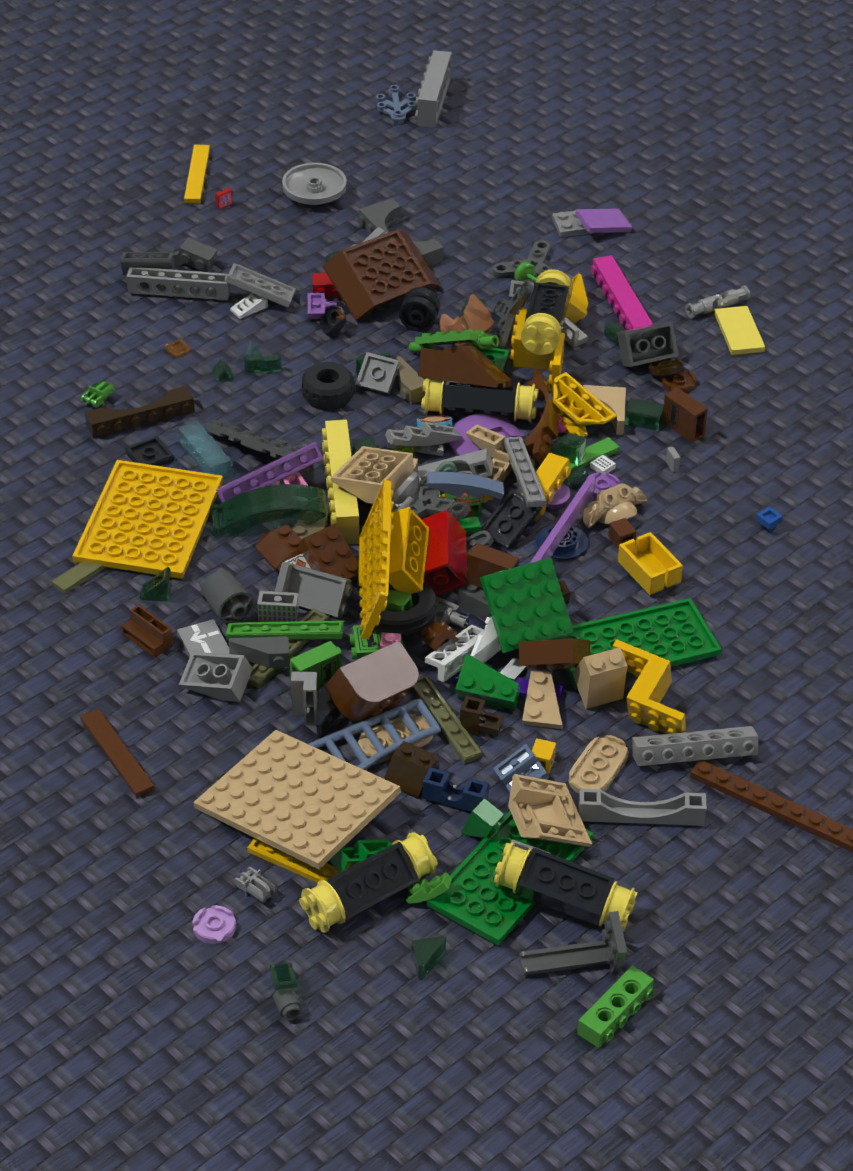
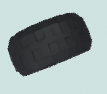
[301,362,354,410]

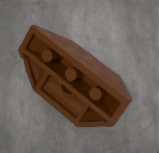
[255,524,302,572]

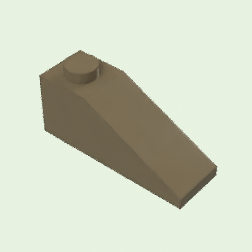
[397,356,425,404]

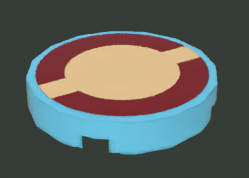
[417,415,453,428]

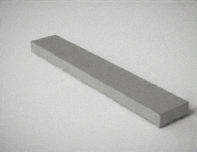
[504,436,546,508]

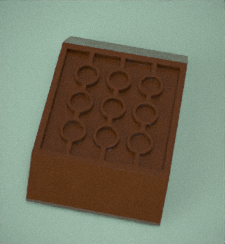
[322,229,440,321]

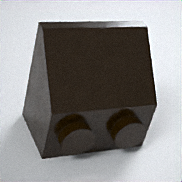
[384,741,439,799]

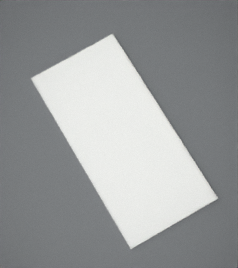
[500,658,526,679]

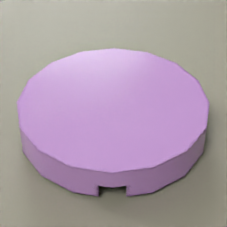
[192,905,236,944]

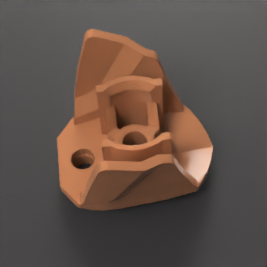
[440,294,495,346]

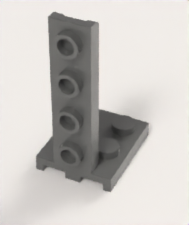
[519,911,627,976]

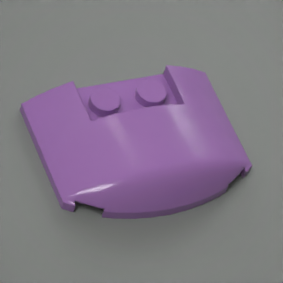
[446,412,526,456]

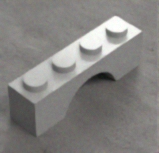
[417,448,493,479]

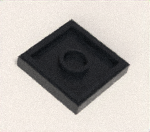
[125,436,174,466]

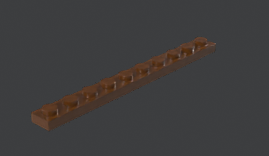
[690,760,853,852]

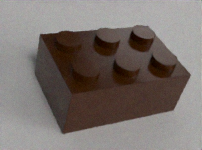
[298,524,359,583]
[519,638,591,670]

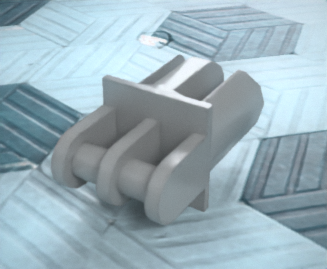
[234,867,278,903]

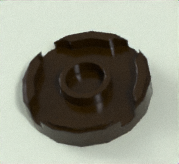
[648,358,683,376]

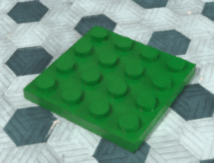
[480,557,574,653]

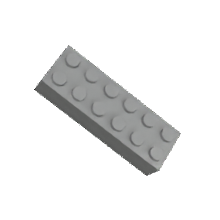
[415,50,451,128]

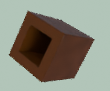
[608,518,637,550]

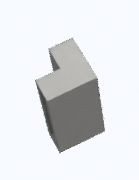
[291,672,318,725]

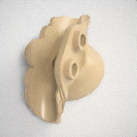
[583,483,647,528]

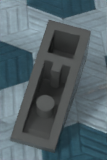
[229,637,289,668]

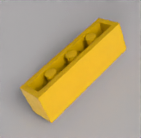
[521,453,571,522]

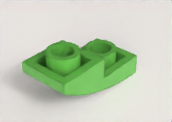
[406,872,452,904]

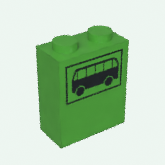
[349,625,403,660]
[290,641,343,692]

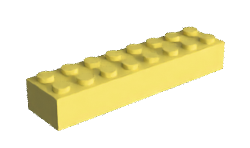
[322,420,359,545]

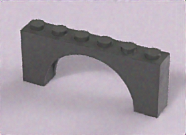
[358,198,443,266]

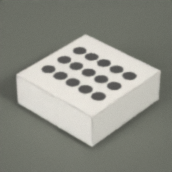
[590,455,616,474]

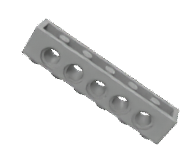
[127,267,230,300]
[632,726,758,766]

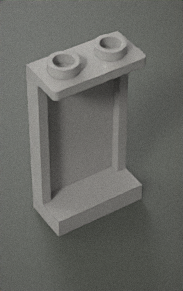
[275,562,353,618]

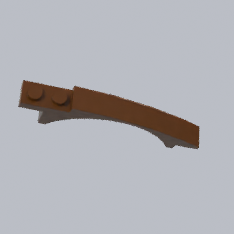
[523,368,559,465]

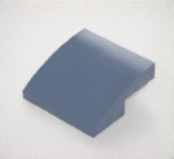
[494,744,550,792]

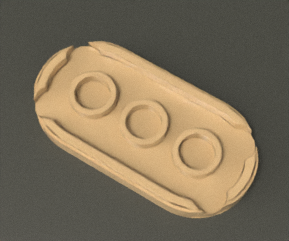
[358,714,433,762]
[569,735,628,793]

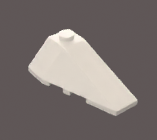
[470,617,501,663]

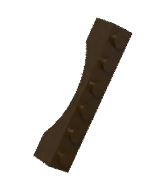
[85,386,195,438]

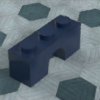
[423,767,489,812]

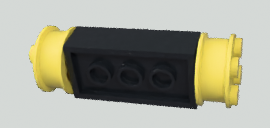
[521,270,573,355]
[421,378,539,423]
[299,832,438,933]
[493,842,638,932]

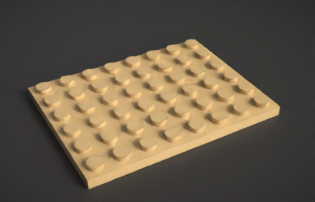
[193,730,401,869]

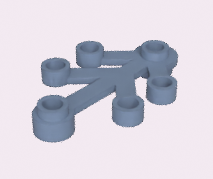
[376,85,417,124]

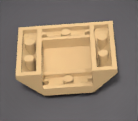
[508,774,592,847]

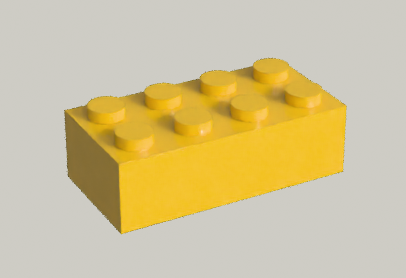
[389,507,429,594]

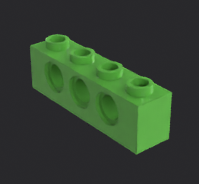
[577,965,654,1048]

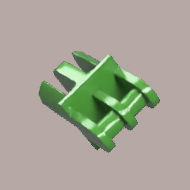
[81,380,115,408]

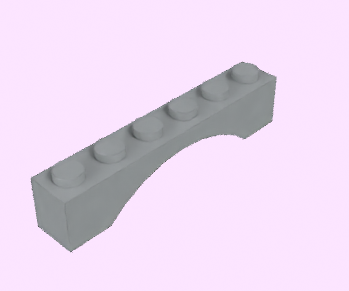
[578,789,707,826]

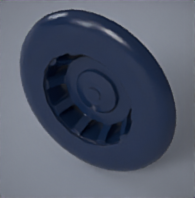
[536,523,588,559]

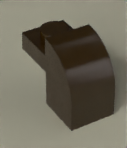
[460,696,504,736]

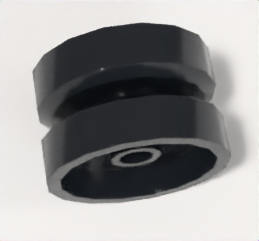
[399,287,440,332]

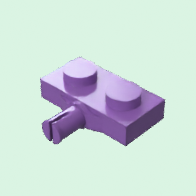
[308,293,336,320]

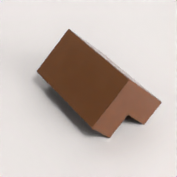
[121,605,173,658]

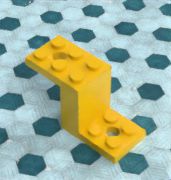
[510,308,565,391]
[613,639,686,734]

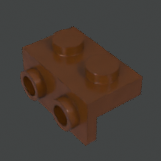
[419,620,459,651]

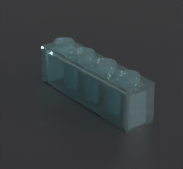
[177,420,233,477]

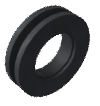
[361,583,436,635]

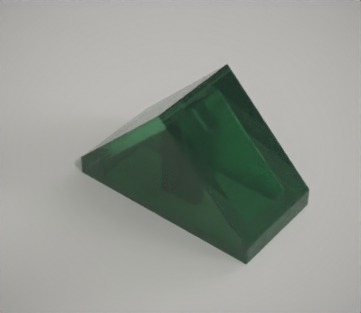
[140,567,172,602]
[412,936,446,981]

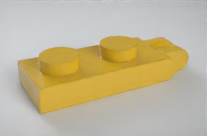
[557,407,588,440]

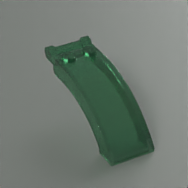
[210,484,327,537]

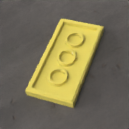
[714,306,765,355]

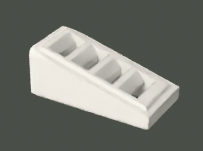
[230,293,268,319]

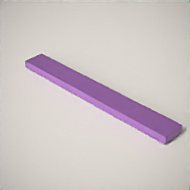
[530,475,596,563]

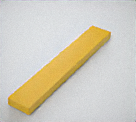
[184,145,210,204]
[247,838,339,883]

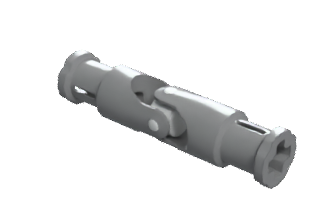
[685,285,750,318]

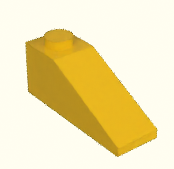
[565,273,588,323]

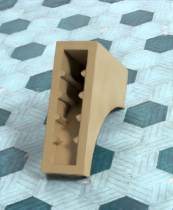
[583,385,626,435]

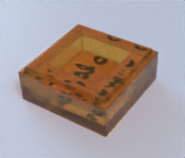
[166,339,190,358]

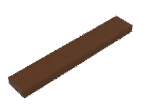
[80,709,155,798]

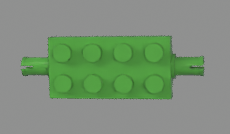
[409,329,499,353]

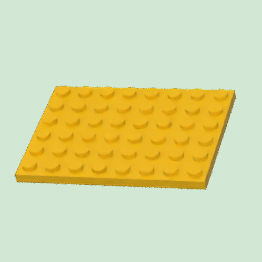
[72,460,223,579]

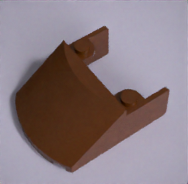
[418,344,512,388]

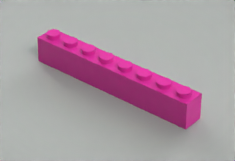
[591,255,653,330]

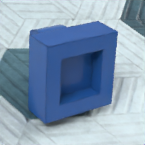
[756,507,783,532]

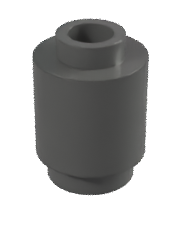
[273,986,301,1021]

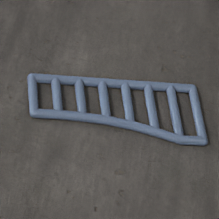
[308,699,441,770]

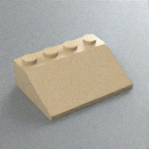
[331,446,414,504]

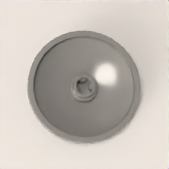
[282,163,347,205]

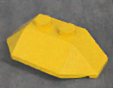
[553,372,617,426]

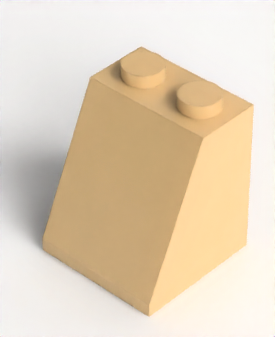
[572,647,627,709]

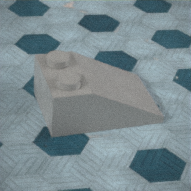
[179,652,253,702]

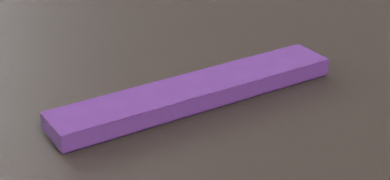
[216,442,324,507]

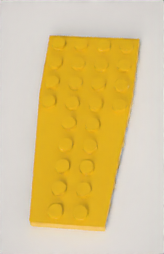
[359,479,394,640]

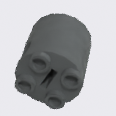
[199,568,253,623]

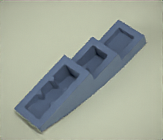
[426,472,504,499]

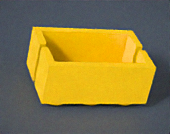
[618,532,683,595]

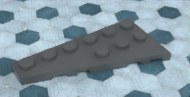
[204,420,303,458]

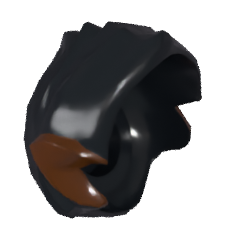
[319,305,346,335]

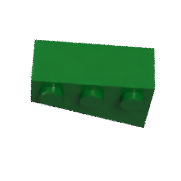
[456,653,520,711]

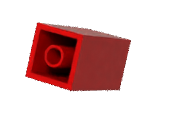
[421,510,467,596]

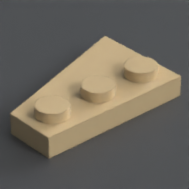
[522,670,562,729]

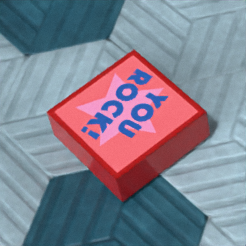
[215,188,233,209]

